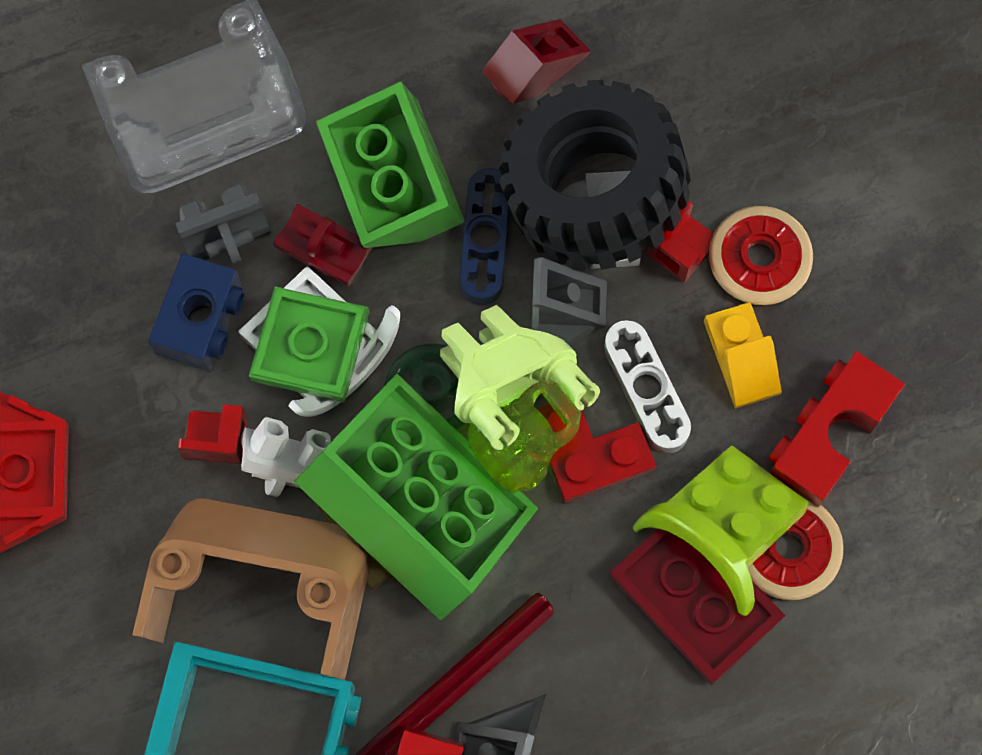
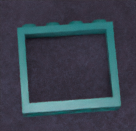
[144,641,361,755]

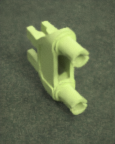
[440,305,600,450]

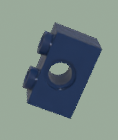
[148,253,245,371]

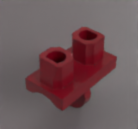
[273,203,373,287]

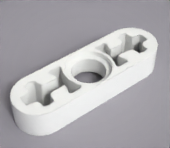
[604,320,691,454]

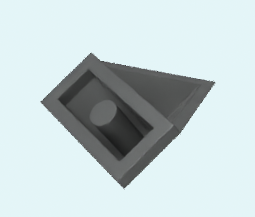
[531,257,607,346]
[453,694,546,755]

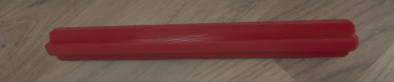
[356,593,554,755]

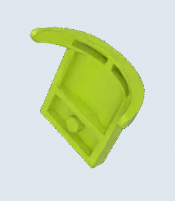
[633,445,809,616]

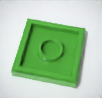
[249,286,370,403]

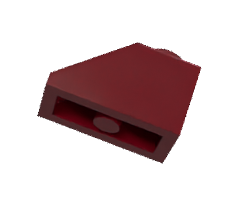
[482,19,590,104]

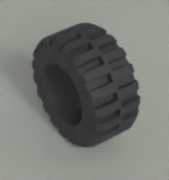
[499,80,691,270]

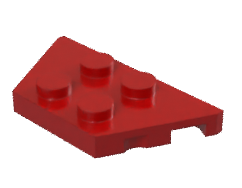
[0,392,69,554]

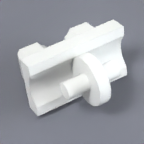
[240,417,331,497]

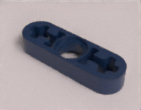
[460,168,509,305]

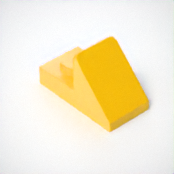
[703,302,782,409]

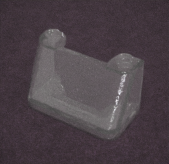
[81,0,307,193]

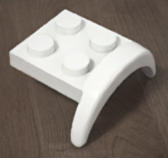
[238,266,400,417]

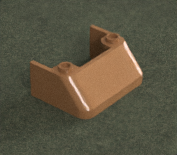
[132,498,372,680]

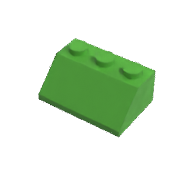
[316,81,465,248]

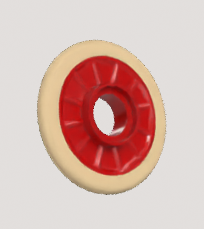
[709,206,813,305]
[748,496,843,600]

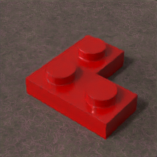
[530,398,657,504]

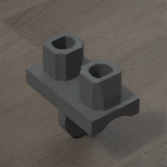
[175,184,271,264]

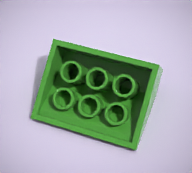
[293,374,539,621]

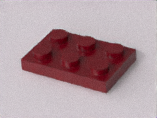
[609,528,786,686]

